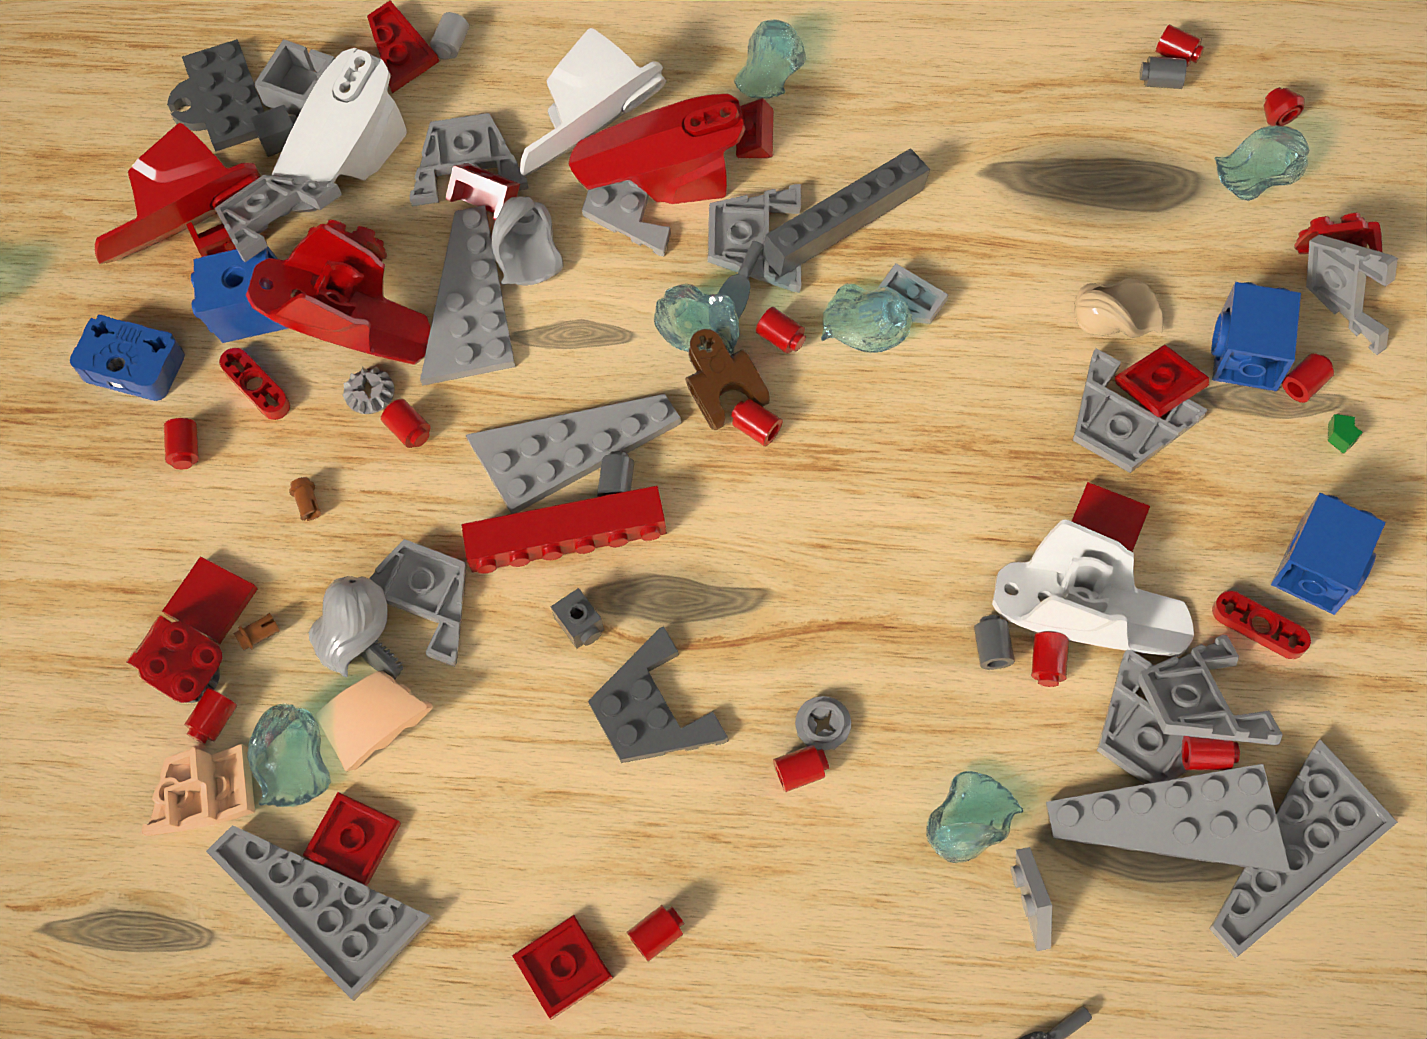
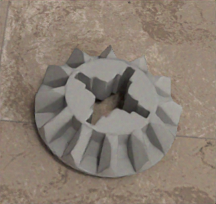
[343,366,394,414]
[795,696,851,751]

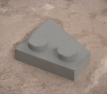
[862,263,948,324]
[1011,847,1052,951]

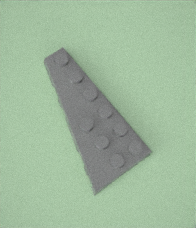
[420,205,515,386]
[466,394,681,514]
[1209,739,1398,958]
[1046,764,1291,874]
[206,825,433,1001]

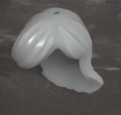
[492,196,563,286]
[308,576,387,677]

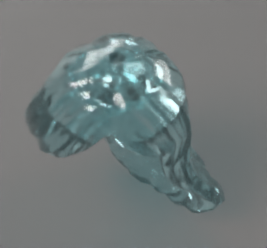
[734,19,806,99]
[1214,125,1310,201]
[654,283,740,355]
[821,283,912,353]
[247,704,331,807]
[926,771,1023,863]

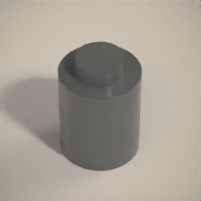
[1140,56,1187,89]
[597,451,634,497]
[974,615,1015,670]

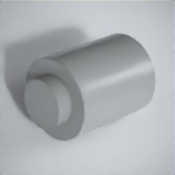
[430,12,469,60]

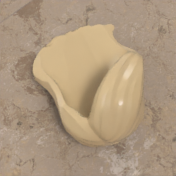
[1074,278,1163,338]

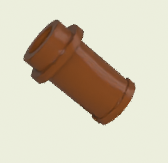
[289,477,321,521]
[233,613,280,651]

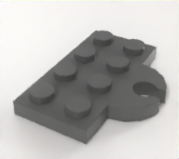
[167,39,264,151]

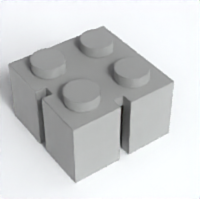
[254,39,335,118]

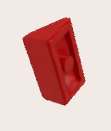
[736,98,774,159]

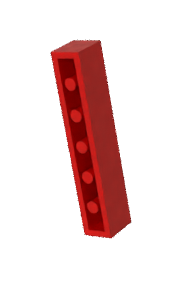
[461,485,667,574]

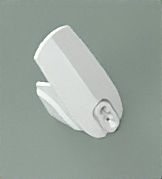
[520,28,666,176]
[272,48,407,212]
[992,520,1194,657]

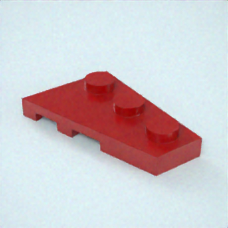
[367,0,440,94]

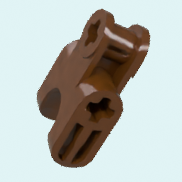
[685,329,770,430]

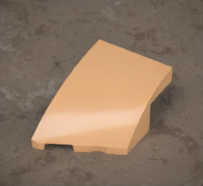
[315,671,433,771]
[142,744,255,836]

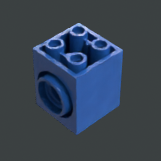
[191,247,288,343]
[1211,282,1301,391]
[1271,493,1386,615]

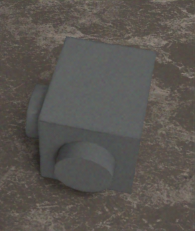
[250,105,297,157]
[550,588,604,649]

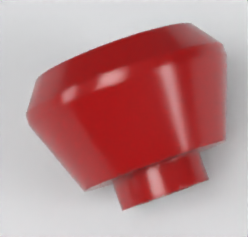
[1263,87,1305,127]

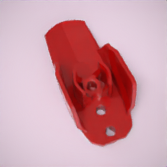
[568,93,745,204]
[94,123,261,264]
[246,224,431,365]

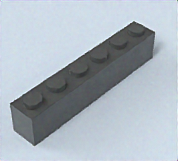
[762,148,930,277]

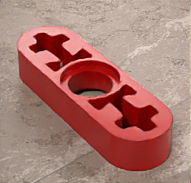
[219,348,290,420]
[1212,591,1311,659]

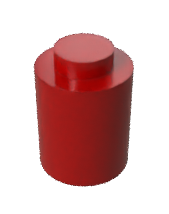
[1155,24,1205,67]
[756,307,806,354]
[1282,353,1334,403]
[381,399,431,448]
[731,399,783,447]
[163,418,199,470]
[1031,632,1069,687]
[184,688,237,744]
[1182,736,1240,770]
[773,745,829,793]
[626,905,684,962]

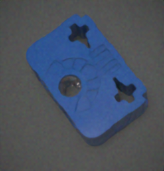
[70,315,185,401]

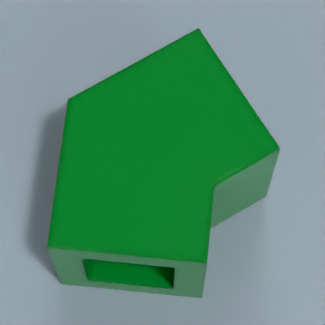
[1328,414,1363,454]

